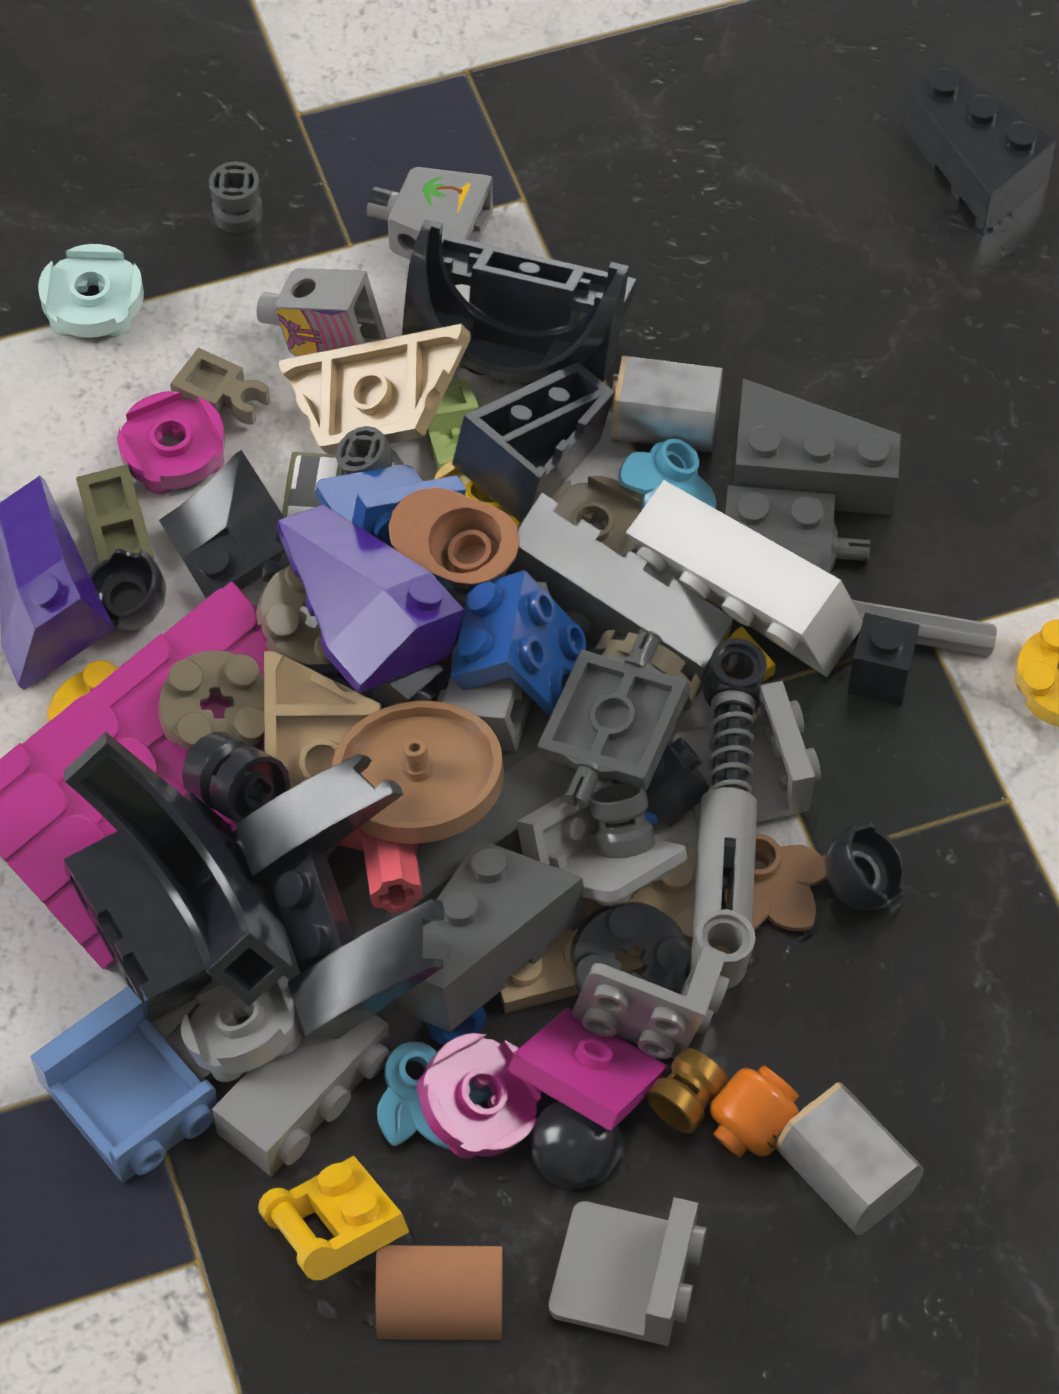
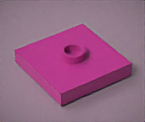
[507,1007,668,1131]

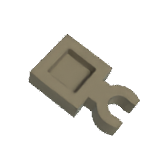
[170,347,271,425]

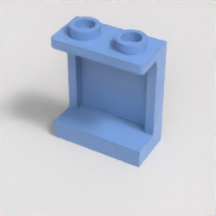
[30,986,218,1183]

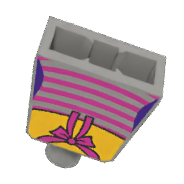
[256,268,386,357]

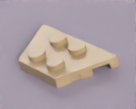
[279,324,470,454]
[264,651,382,789]

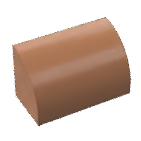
[376,1245,503,1341]

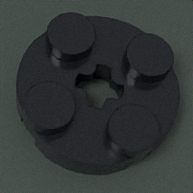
[570,902,692,994]

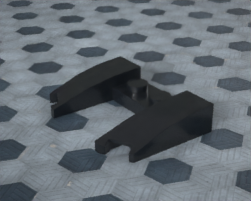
[235,754,444,1039]

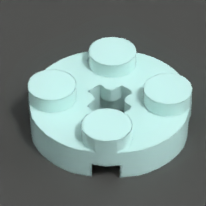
[38,244,144,338]

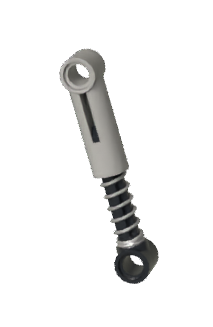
[689,639,767,989]

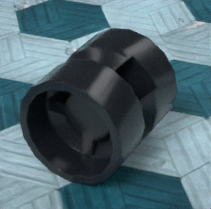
[182,732,291,823]

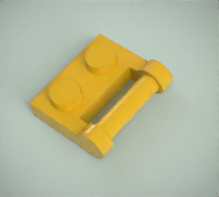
[258,1156,409,1280]

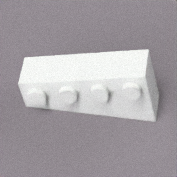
[626,480,863,677]

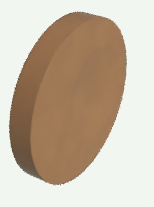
[332,701,504,844]

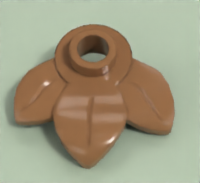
[724,834,827,931]

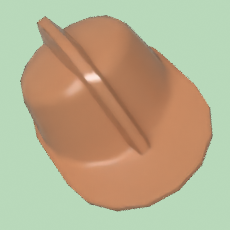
[388,487,520,589]

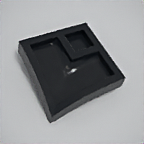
[159,450,285,599]

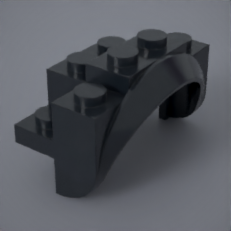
[402,219,636,386]

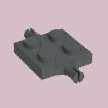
[724,485,870,574]
[537,628,690,808]

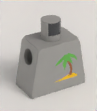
[367,167,493,260]

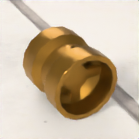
[646,1048,729,1134]

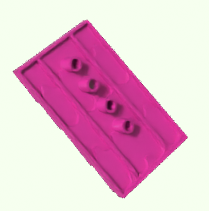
[0,581,269,970]

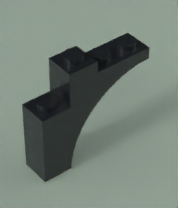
[64,731,292,1006]

